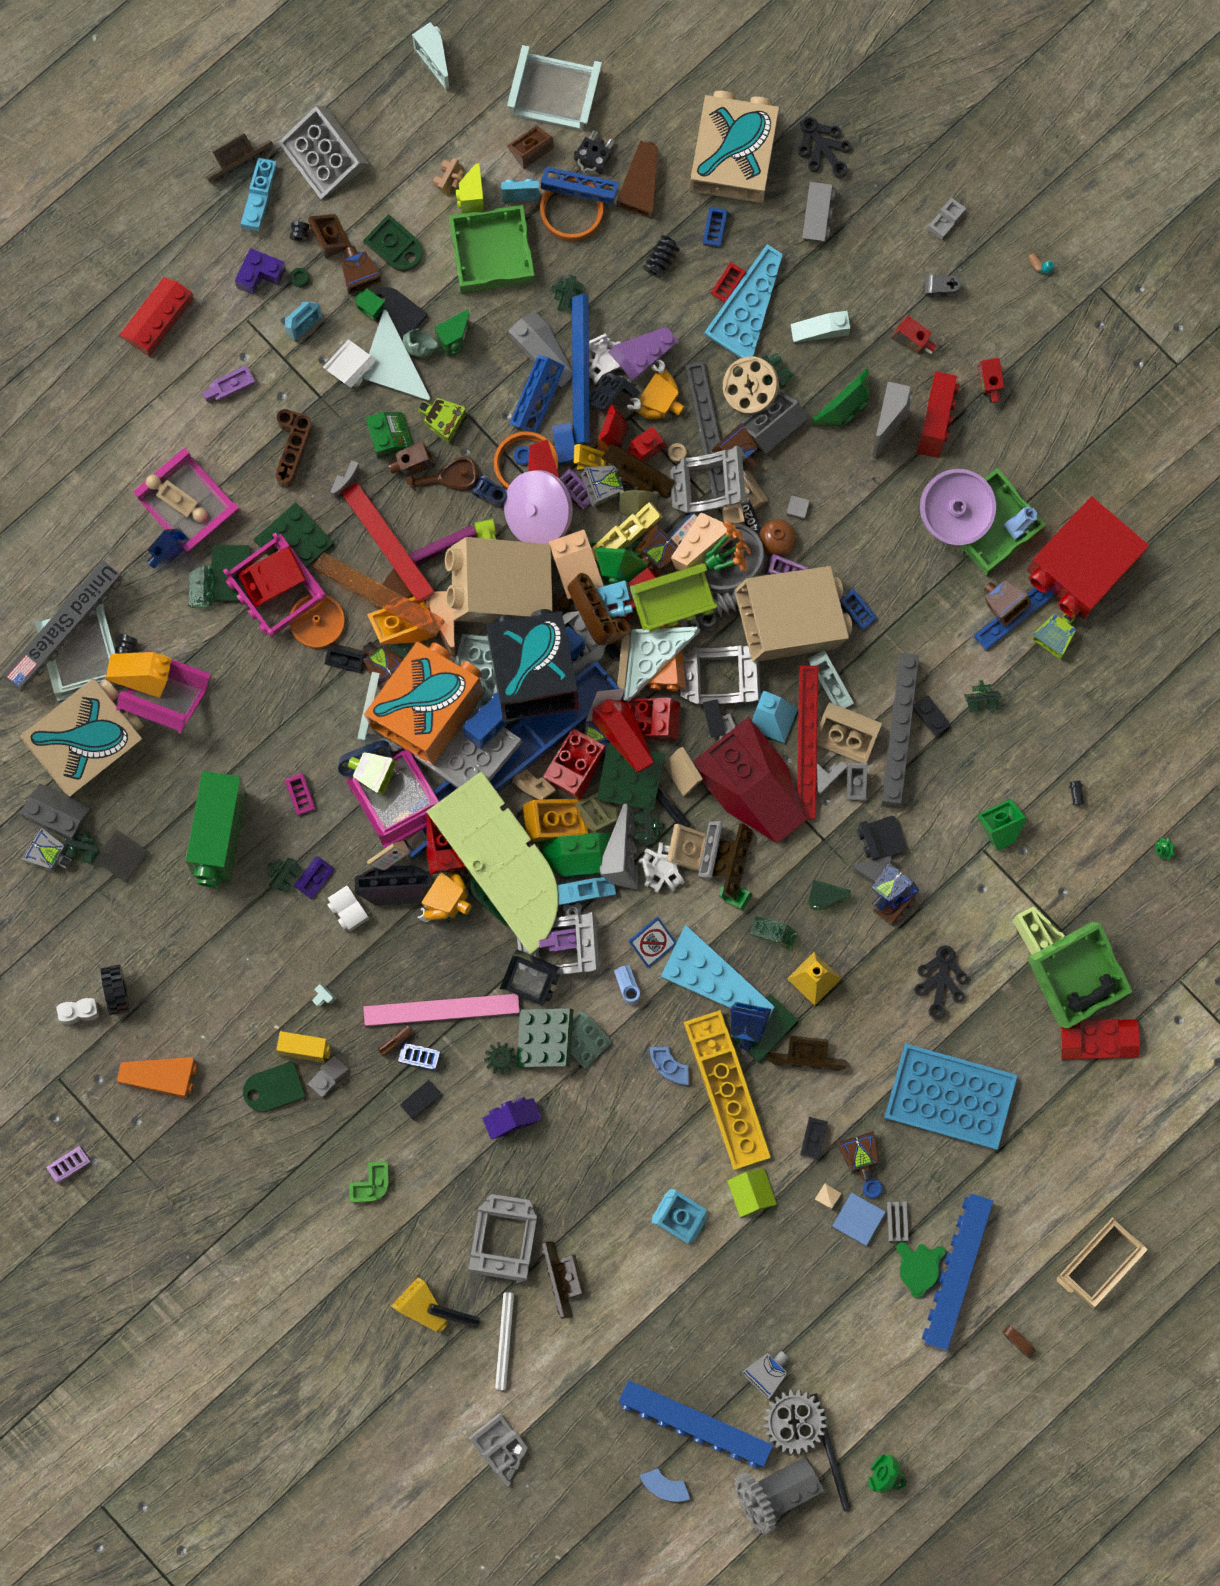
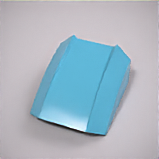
[285,302,322,342]
[651,1189,708,1244]

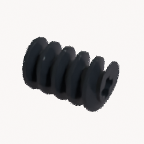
[643,235,680,277]

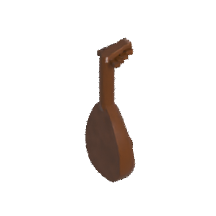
[406,457,479,492]

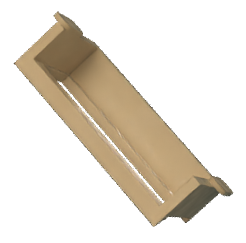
[1057,1217,1148,1308]

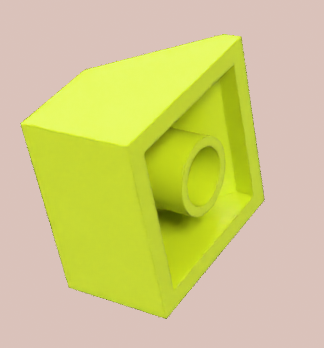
[456,163,484,213]

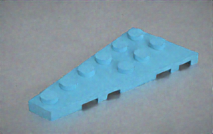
[704,244,783,359]
[661,925,774,1025]

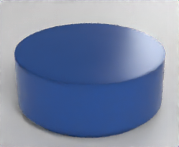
[514,446,529,466]
[862,1179,882,1199]

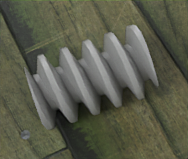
[712,592,738,617]

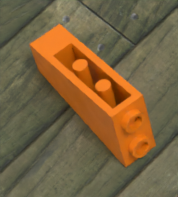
[646,622,686,692]
[117,1057,198,1099]

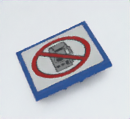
[628,916,677,968]

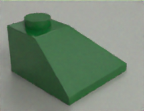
[596,548,648,584]
[977,799,1026,851]

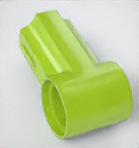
[474,519,496,540]

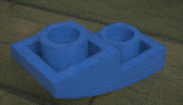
[552,423,575,465]

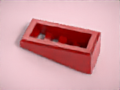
[710,262,747,303]

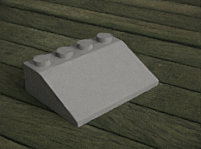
[278,106,369,200]
[872,382,913,457]

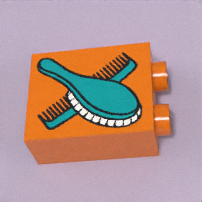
[364,641,485,766]

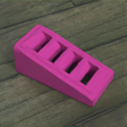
[284,773,315,816]

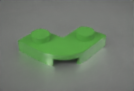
[349,1162,389,1203]

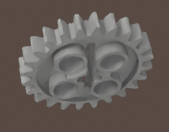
[763,1390,828,1454]
[734,1472,776,1535]

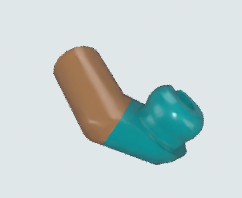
[1028,253,1055,274]

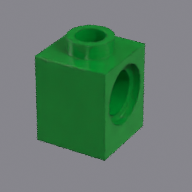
[355,289,385,321]

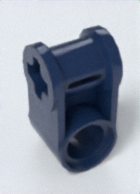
[470,475,507,508]

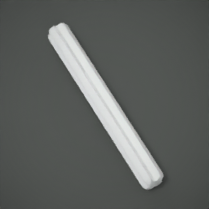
[495,1292,514,1391]

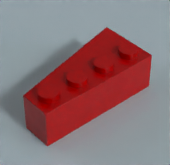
[917,371,959,458]

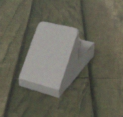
[817,761,847,797]
[846,763,867,800]
[308,1056,348,1098]

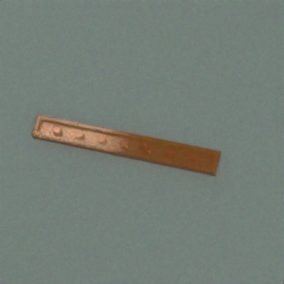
[313,552,445,637]

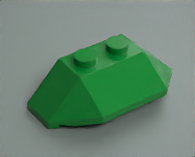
[812,368,869,427]
[541,833,612,877]

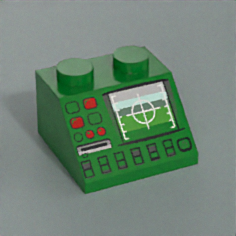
[435,309,470,357]
[365,412,413,458]

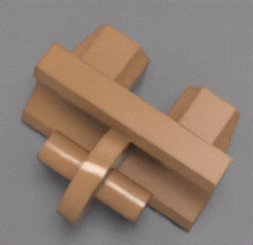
[433,158,464,196]

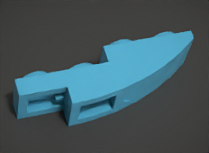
[241,158,277,231]
[557,877,616,906]

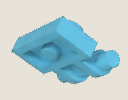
[596,581,634,618]

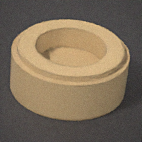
[668,443,687,463]

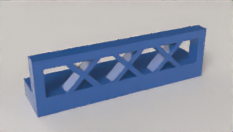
[541,167,619,205]
[509,355,565,433]

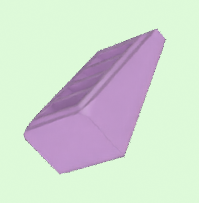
[46,1146,90,1184]

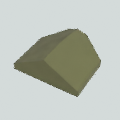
[619,490,658,517]
[575,793,618,833]

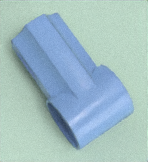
[1004,506,1037,541]
[614,965,640,1006]

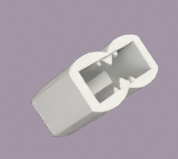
[327,886,369,932]
[56,998,100,1025]

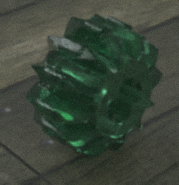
[484,1042,517,1075]

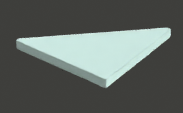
[362,310,431,401]
[624,627,700,702]

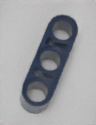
[338,740,391,776]

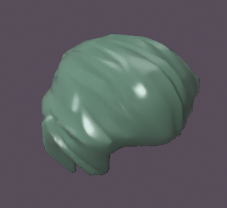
[403,328,439,358]

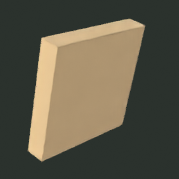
[664,747,702,797]
[667,824,706,872]

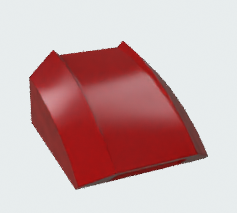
[598,405,629,452]

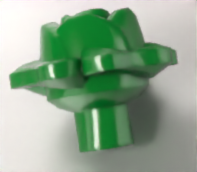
[1155,838,1175,860]

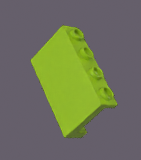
[630,563,718,633]

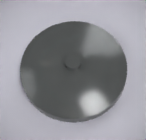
[704,522,765,593]

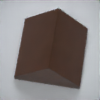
[507,126,554,169]
[308,214,351,259]

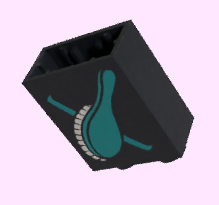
[486,609,579,722]

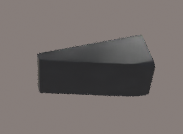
[400,1080,442,1120]

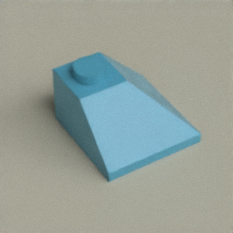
[752,691,798,744]

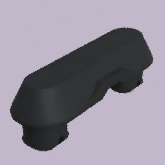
[1066,974,1116,1013]

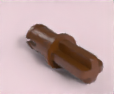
[377,1025,414,1056]

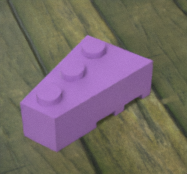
[608,327,678,380]

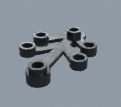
[798,117,851,178]
[914,945,967,1020]

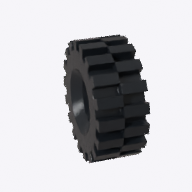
[101,964,130,1016]

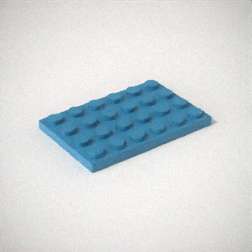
[884,1043,1018,1150]

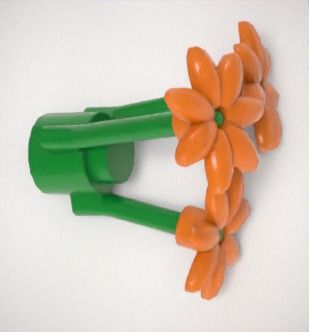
[704,521,751,571]

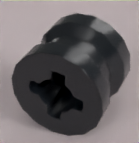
[289,221,309,242]

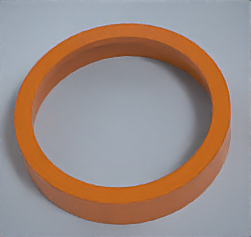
[540,177,603,241]
[494,432,558,490]

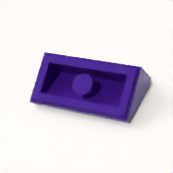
[294,856,335,900]

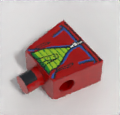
[977,358,1004,403]

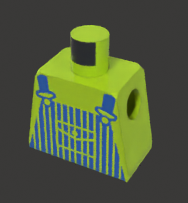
[1031,614,1076,660]

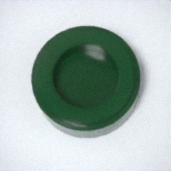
[290,268,309,288]

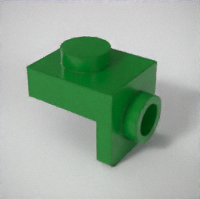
[718,884,753,911]

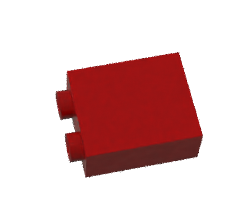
[1027,496,1149,620]

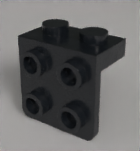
[589,372,640,411]
[857,816,906,861]

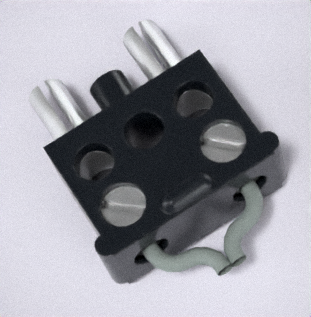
[573,130,615,174]

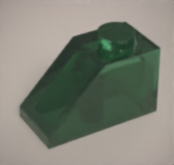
[807,880,851,911]

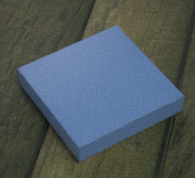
[832,1192,885,1246]

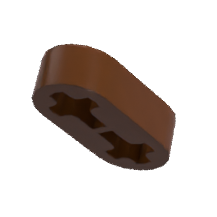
[1002,1325,1036,1358]

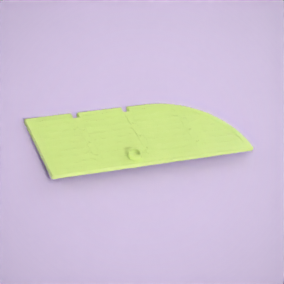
[426,771,558,955]

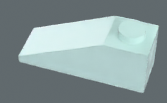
[791,311,850,343]
[808,650,854,708]

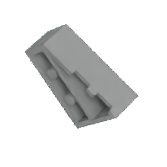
[802,182,835,241]

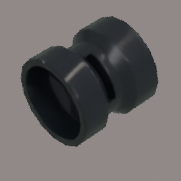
[115,634,138,654]

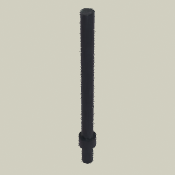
[810,1393,851,1510]

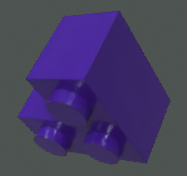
[235,248,286,295]
[482,1097,542,1140]

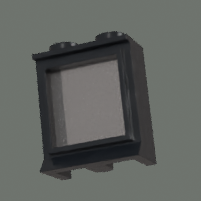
[500,949,560,1007]

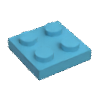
[501,179,540,202]

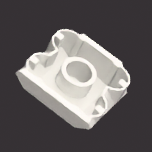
[323,339,376,388]

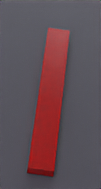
[341,482,435,604]
[797,665,819,819]

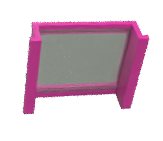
[133,447,239,554]
[116,650,211,734]
[346,749,439,849]

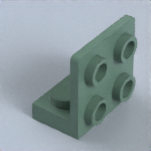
[571,1010,611,1068]

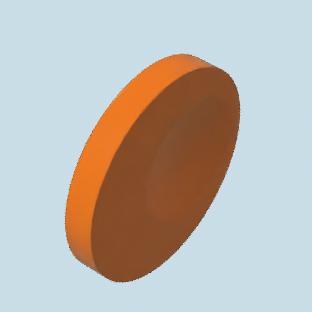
[290,594,345,649]

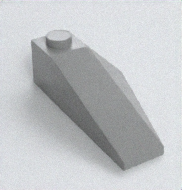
[508,312,572,388]
[600,804,638,889]

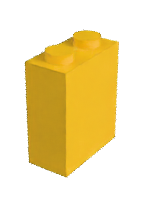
[276,1031,331,1063]

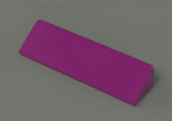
[408,526,477,566]

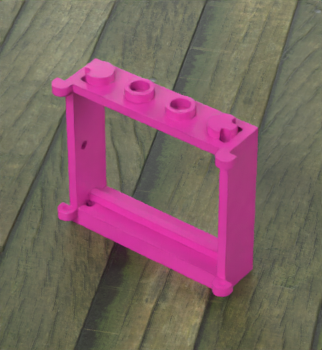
[223,533,327,637]

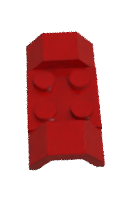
[1060,1019,1140,1060]

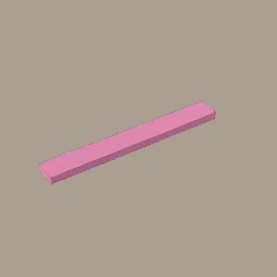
[363,994,520,1027]

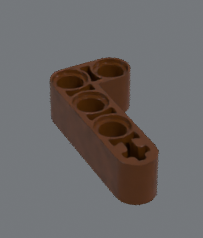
[275,409,312,488]
[567,573,631,646]

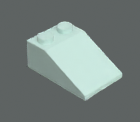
[412,22,449,90]

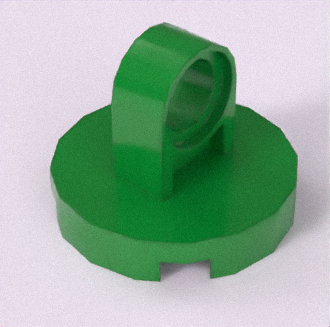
[868,1454,907,1494]

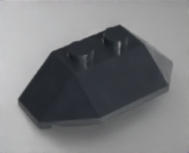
[355,865,432,906]

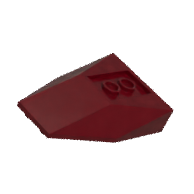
[692,716,807,844]

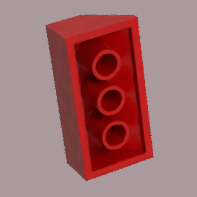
[119,277,194,357]

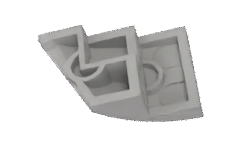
[468,1413,528,1487]

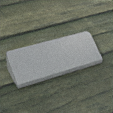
[698,821,723,880]

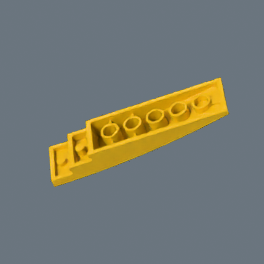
[683,1010,771,1170]

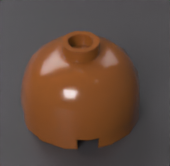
[759,519,796,557]

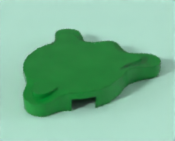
[896,1242,946,1298]

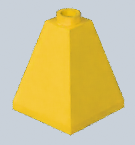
[787,952,842,1006]
[391,1278,447,1332]

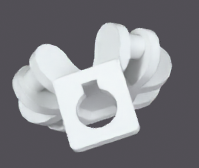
[589,333,623,385]
[638,842,685,893]

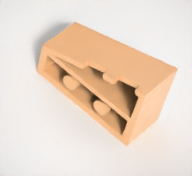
[671,513,735,570]

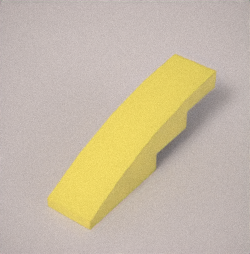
[591,502,663,562]

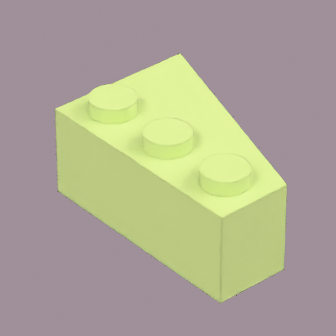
[1012,907,1065,955]

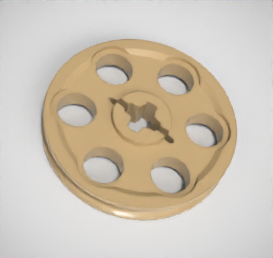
[723,357,779,414]

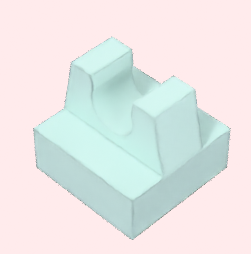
[312,984,337,1006]

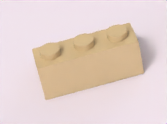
[817,702,882,763]

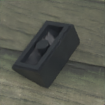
[324,643,366,673]

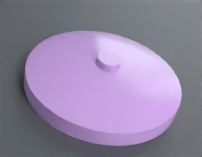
[920,469,996,545]
[504,470,573,544]

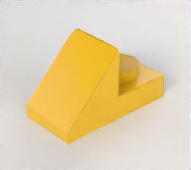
[574,444,606,471]

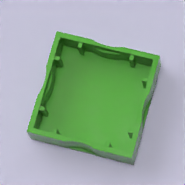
[449,205,535,293]
[960,468,1046,576]
[1027,922,1132,1029]

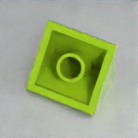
[727,1168,777,1218]

